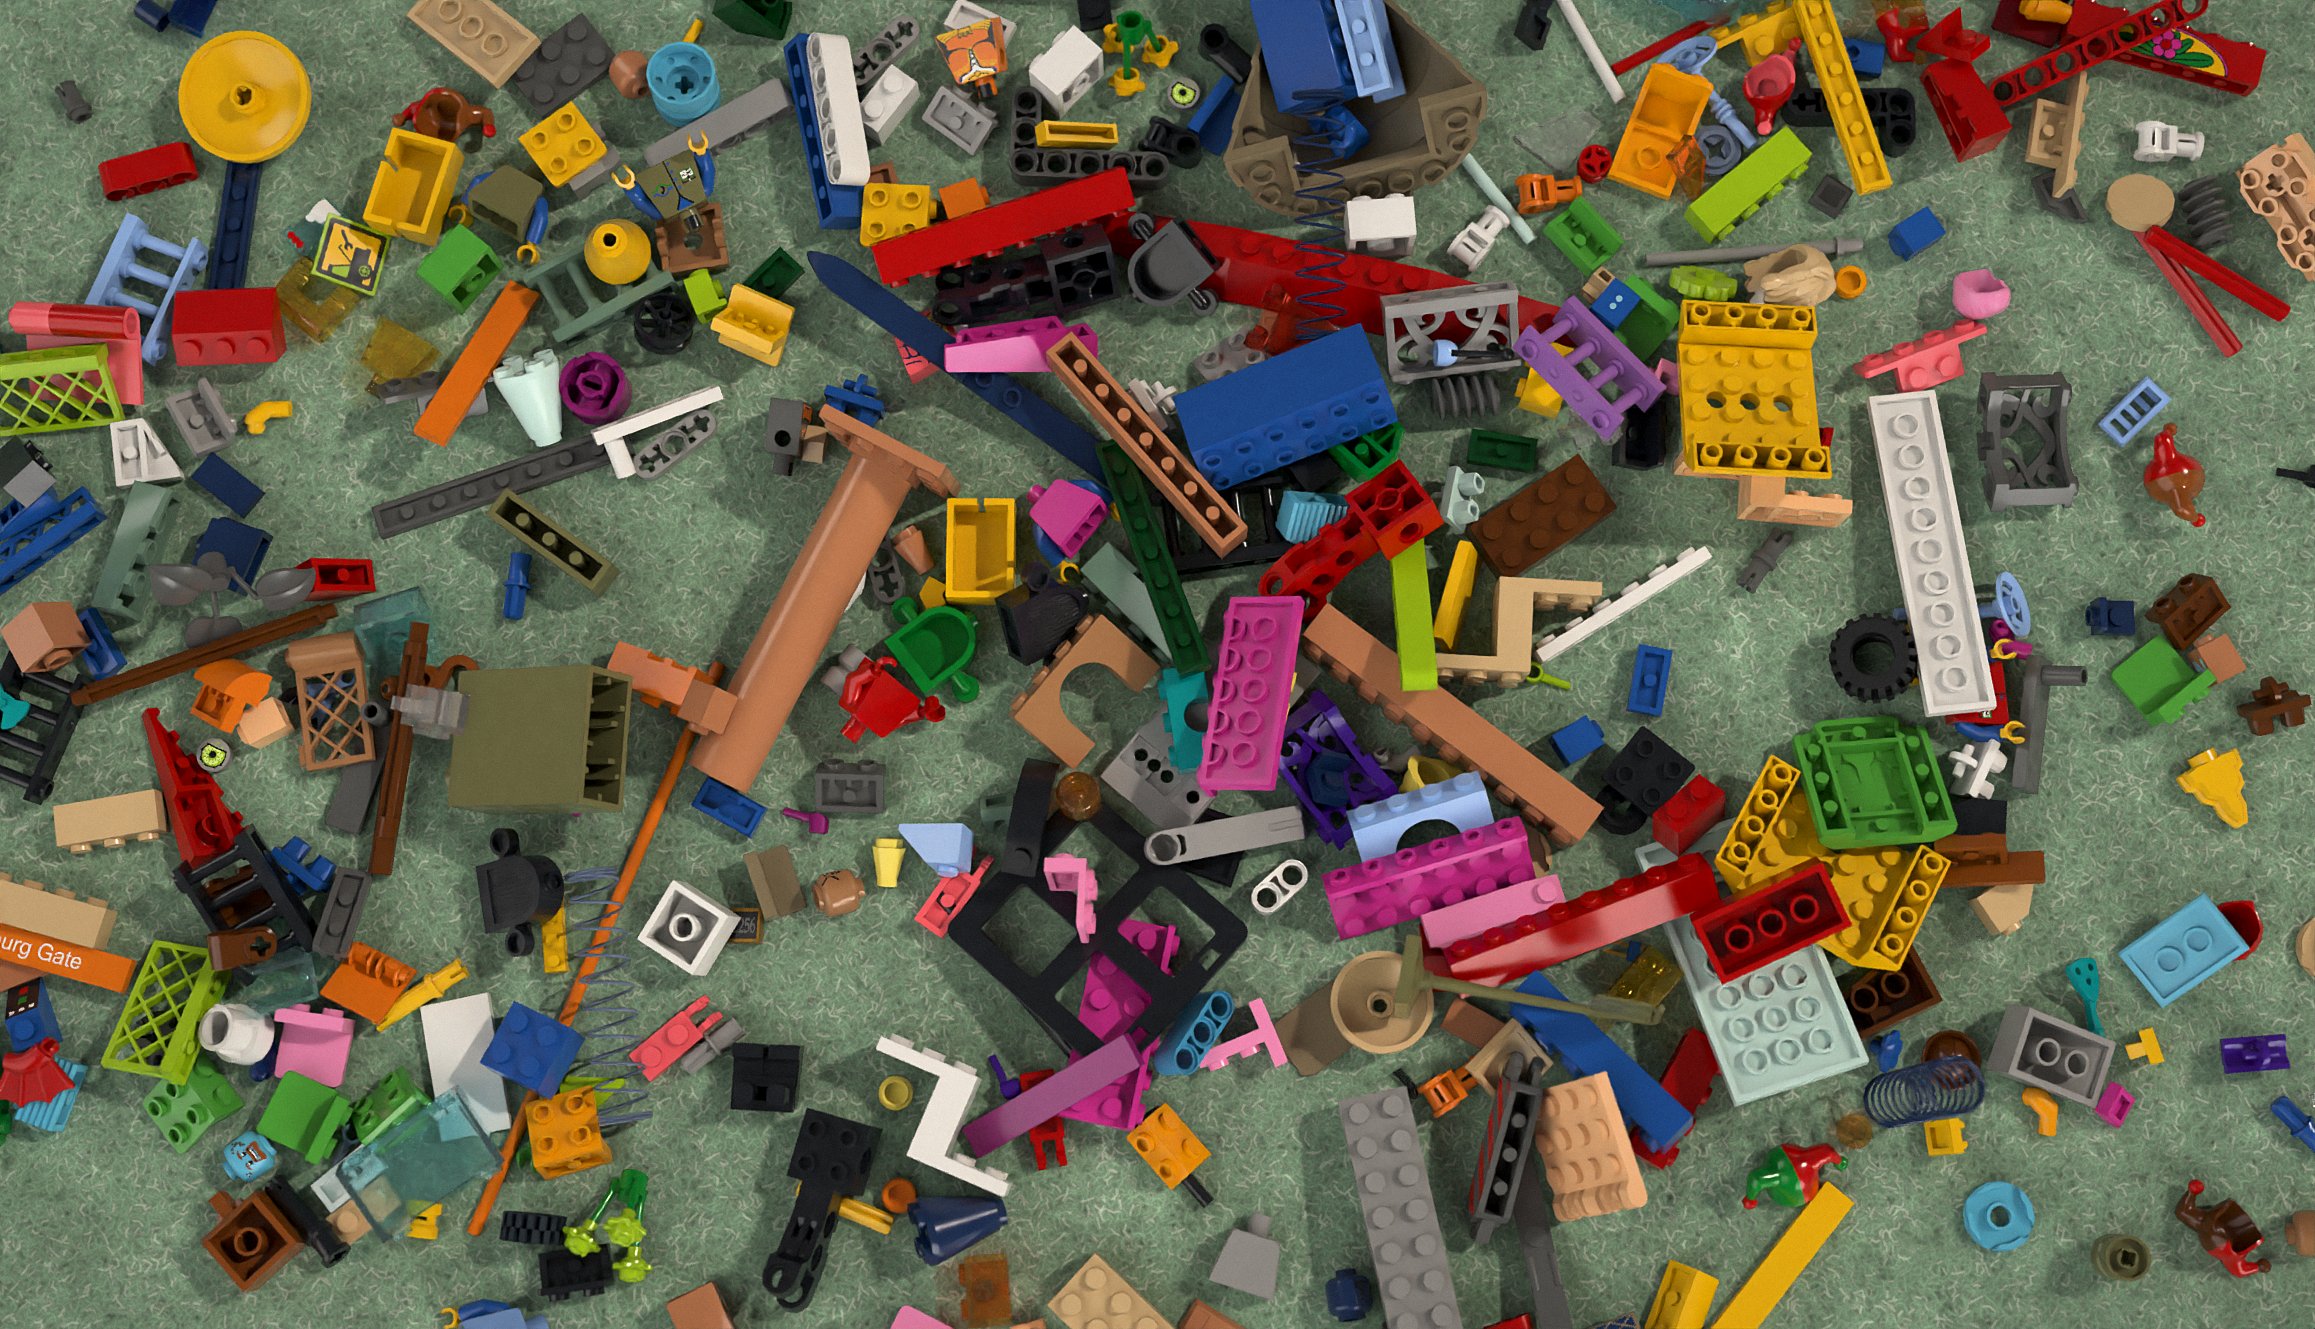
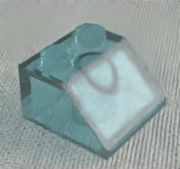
[353,586,443,680]

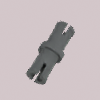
[1736,528,1792,594]

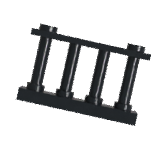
[1150,473,1293,576]
[0,650,96,805]
[172,823,318,987]

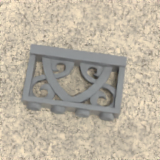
[1380,280,1521,384]

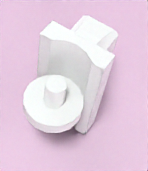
[1127,378,1178,434]
[1948,739,2008,799]

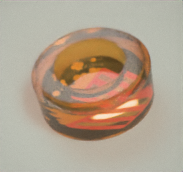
[1836,1114,1873,1149]

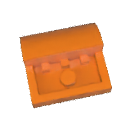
[189,657,272,734]

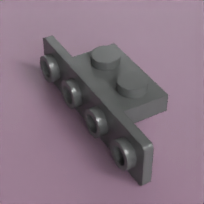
[377,358,507,418]

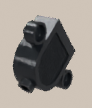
[1128,211,1223,316]
[994,561,1089,667]
[476,828,564,957]

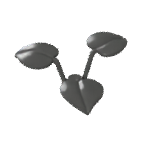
[148,552,316,649]

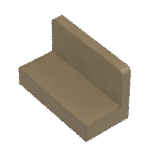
[743,845,807,922]

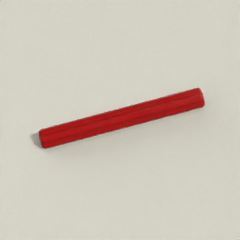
[2143,225,2291,322]
[2131,230,2243,358]

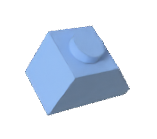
[898,823,974,877]

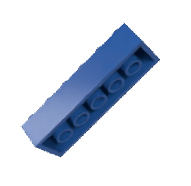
[1508,969,1693,1155]

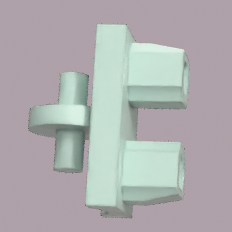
[1430,465,1485,535]

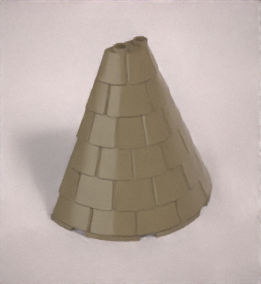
[1223,0,1487,220]

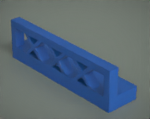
[0,486,108,596]

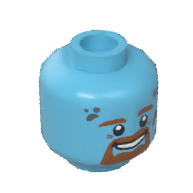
[222,1130,278,1183]

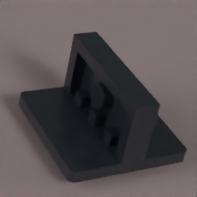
[1601,726,1695,819]

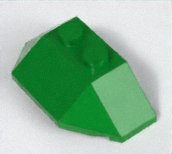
[1325,422,1405,484]

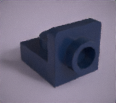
[2085,597,2135,636]
[1305,750,1350,808]

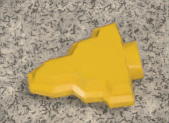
[2176,747,2248,829]

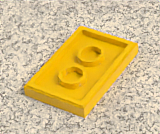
[1433,540,1483,654]

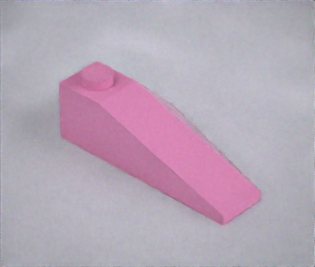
[1420,874,1566,950]

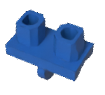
[824,374,886,428]
[271,836,337,897]

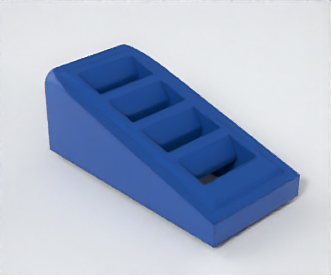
[0,486,60,541]

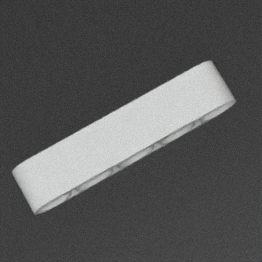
[806,32,870,186]

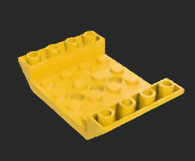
[1676,300,1832,479]
[1713,754,1952,972]

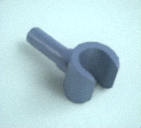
[331,1122,359,1167]

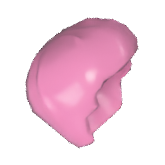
[1952,269,2011,320]

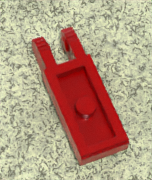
[1019,1068,1068,1170]

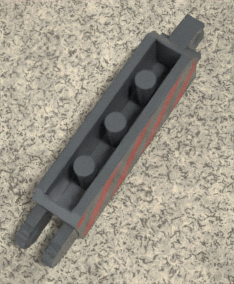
[1465,1052,1544,1245]

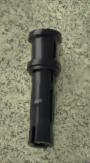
[265,1174,351,1268]

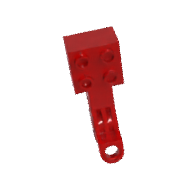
[1258,459,1444,624]

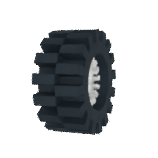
[500,1211,567,1246]

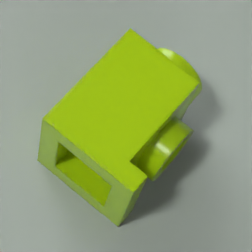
[683,269,728,324]

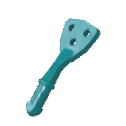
[2065,958,2113,1063]

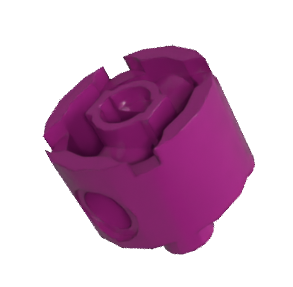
[559,352,633,426]

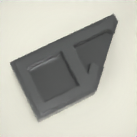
[2030,169,2088,224]

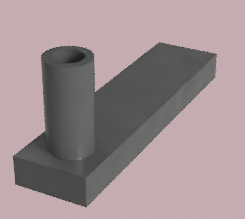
[2011,655,2088,794]
[325,697,395,835]

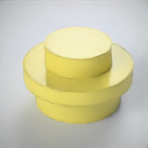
[878,1076,913,1111]

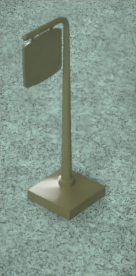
[1394,934,1665,1025]

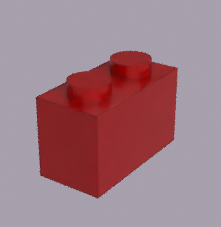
[1652,774,1725,857]

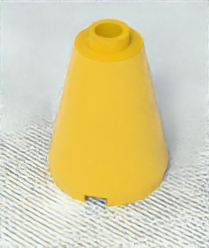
[584,219,651,285]

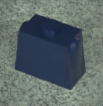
[191,517,273,597]

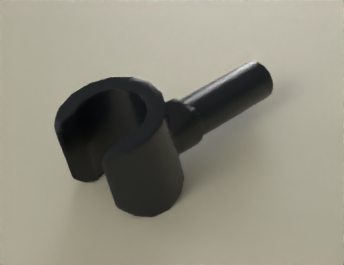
[2275,464,2315,489]

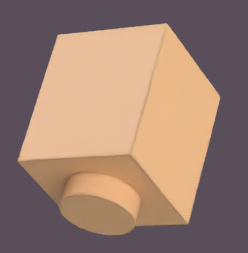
[236,696,296,749]

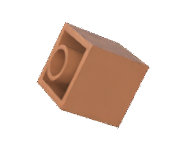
[0,601,92,673]

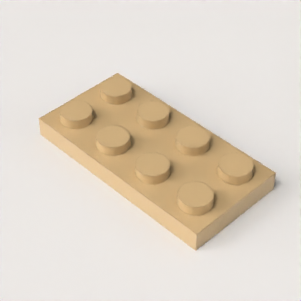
[406,0,542,90]

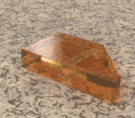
[1666,134,1706,202]

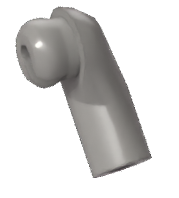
[1372,745,1423,775]

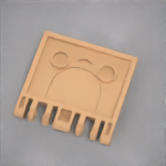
[1534,1071,1648,1222]

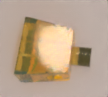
[361,315,442,401]

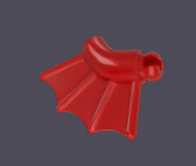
[0,1037,75,1108]

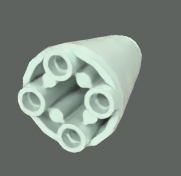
[492,349,563,446]

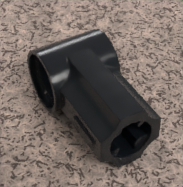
[1198,23,1252,86]

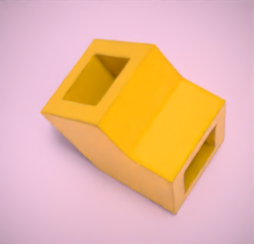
[919,576,947,610]

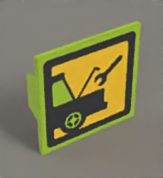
[310,212,391,297]

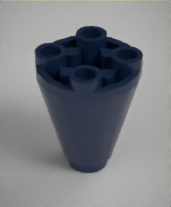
[907,1196,1008,1266]

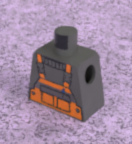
[765,397,813,477]

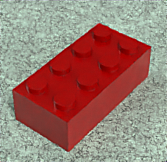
[1688,856,1853,985]

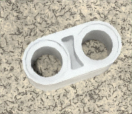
[1251,859,1308,915]

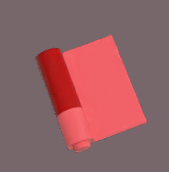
[8,301,144,405]

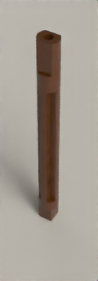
[367,621,429,876]

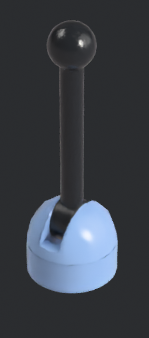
[1433,340,1514,367]

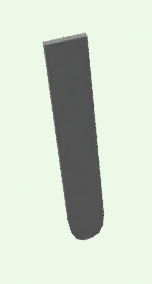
[1513,1149,1573,1329]

